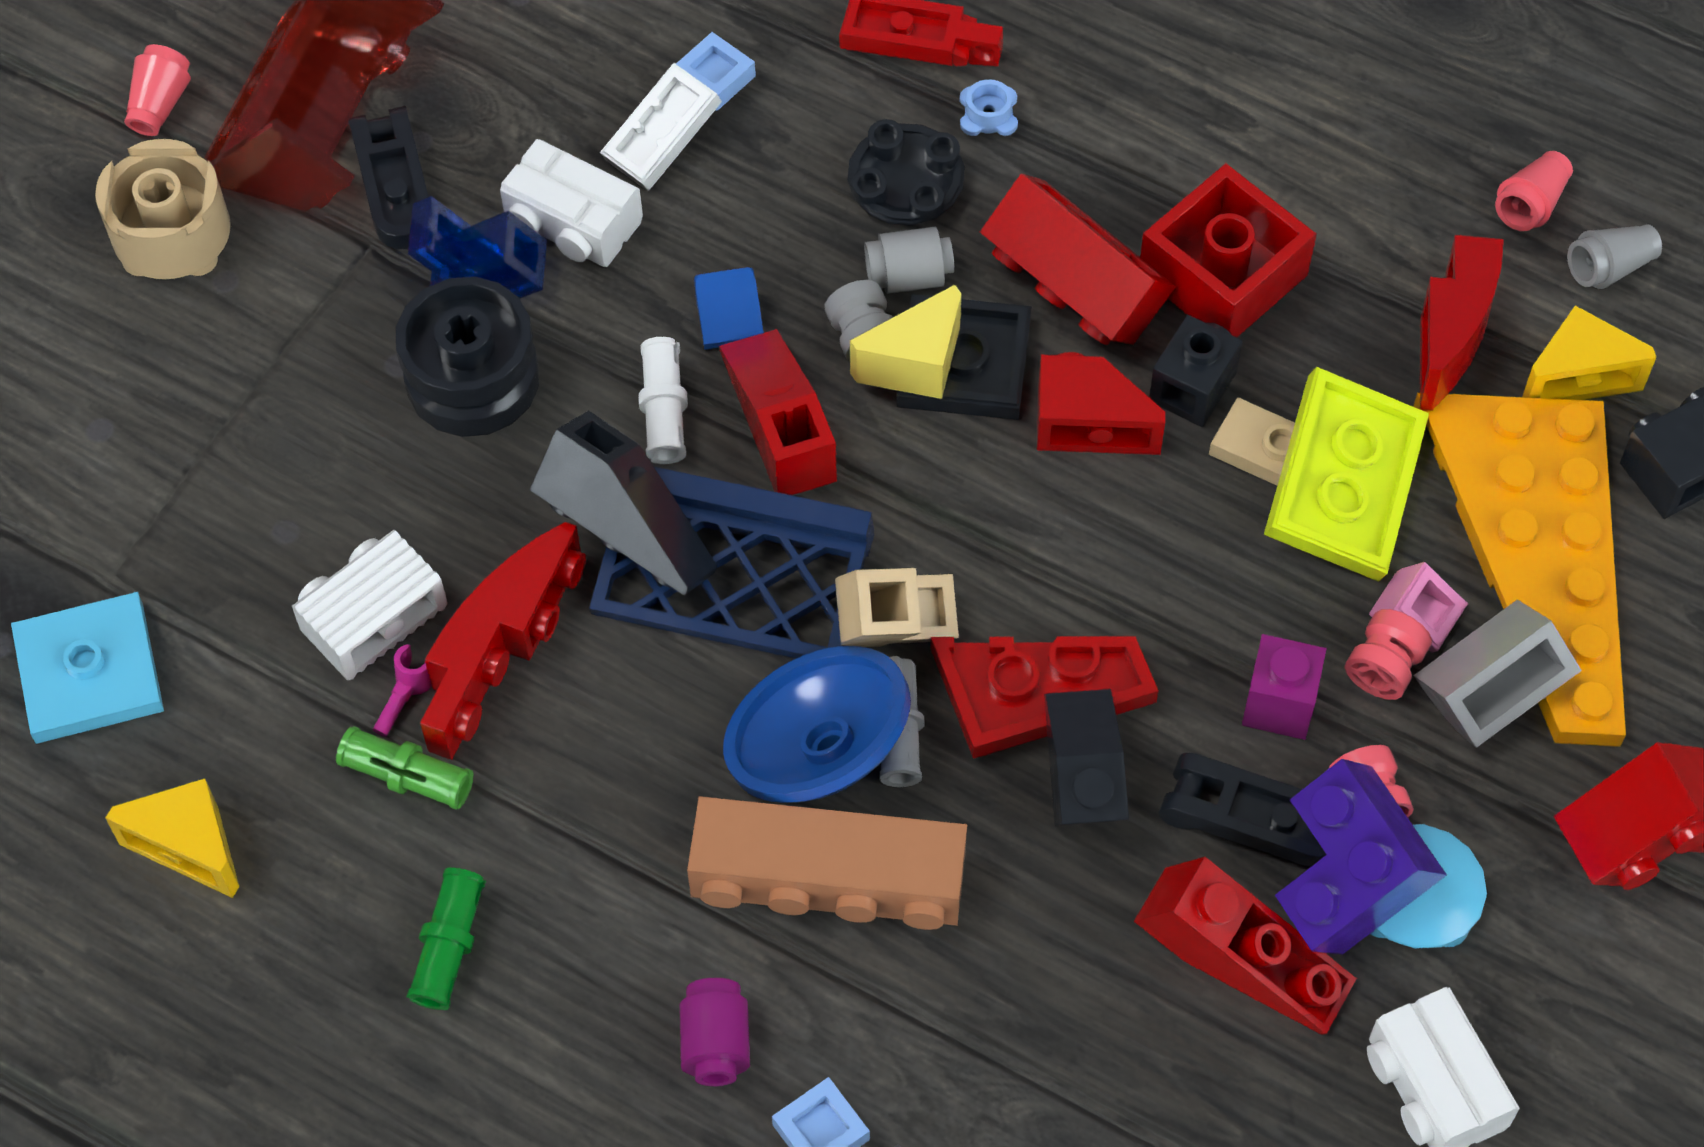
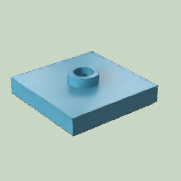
[11,592,164,744]

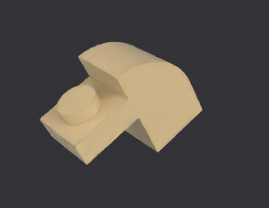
[835,568,959,647]

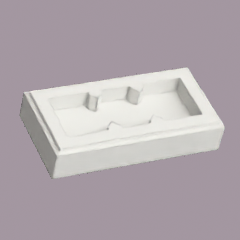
[600,63,722,191]

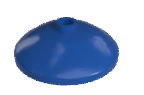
[723,646,911,803]

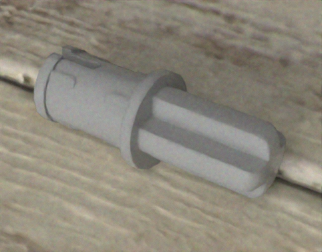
[880,656,924,787]

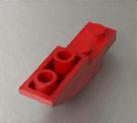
[420,522,586,760]

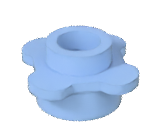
[960,80,1018,136]

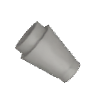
[1567,224,1662,289]

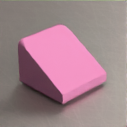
[1369,562,1468,652]

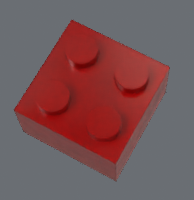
[1140,163,1317,337]

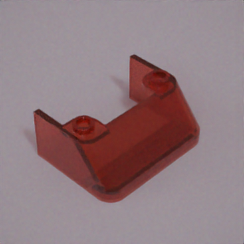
[204,0,445,212]

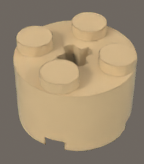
[95,139,230,279]

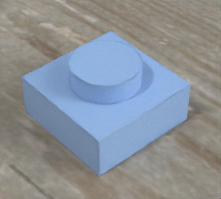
[676,32,756,111]
[772,1077,870,1147]

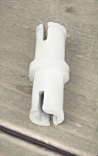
[638,337,688,464]

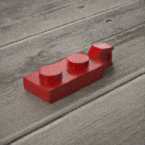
[839,0,1003,66]

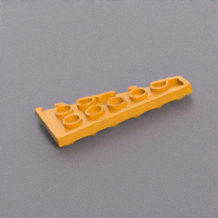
[1413,392,1626,747]

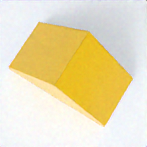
[1522,306,1657,400]
[105,778,239,898]

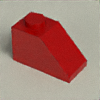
[1037,352,1165,455]

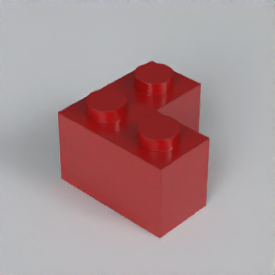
[1553,742,1704,890]

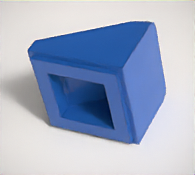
[694,267,764,350]

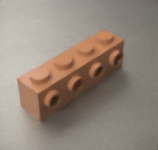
[687,796,967,930]

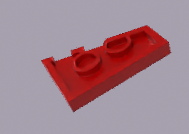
[930,636,1159,759]

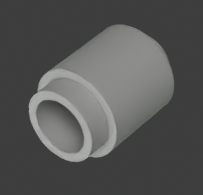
[864,226,954,294]

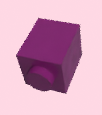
[1241,634,1327,740]

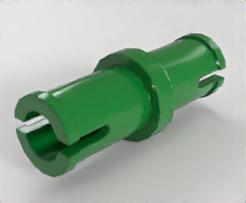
[406,867,486,1010]

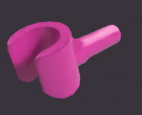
[372,644,432,737]

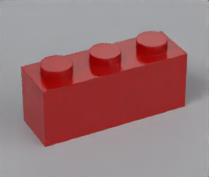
[980,173,1176,345]

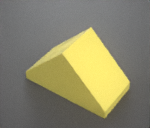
[850,285,961,399]

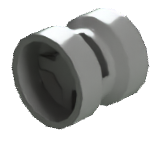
[825,280,893,362]

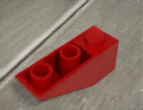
[719,329,837,495]
[1134,857,1357,1035]

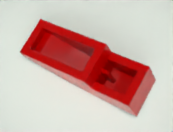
[1420,235,1504,411]

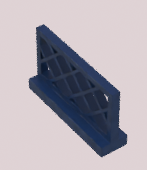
[589,467,874,658]

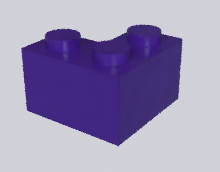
[1275,759,1447,955]

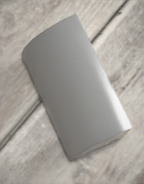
[1414,599,1582,748]

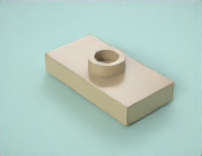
[1209,397,1295,485]

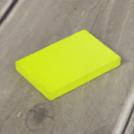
[1264,367,1429,582]

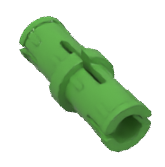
[336,726,474,810]

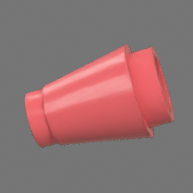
[124,44,191,136]
[1495,151,1573,231]

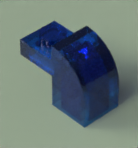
[408,196,547,299]

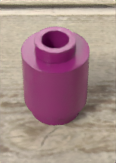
[679,978,750,1086]

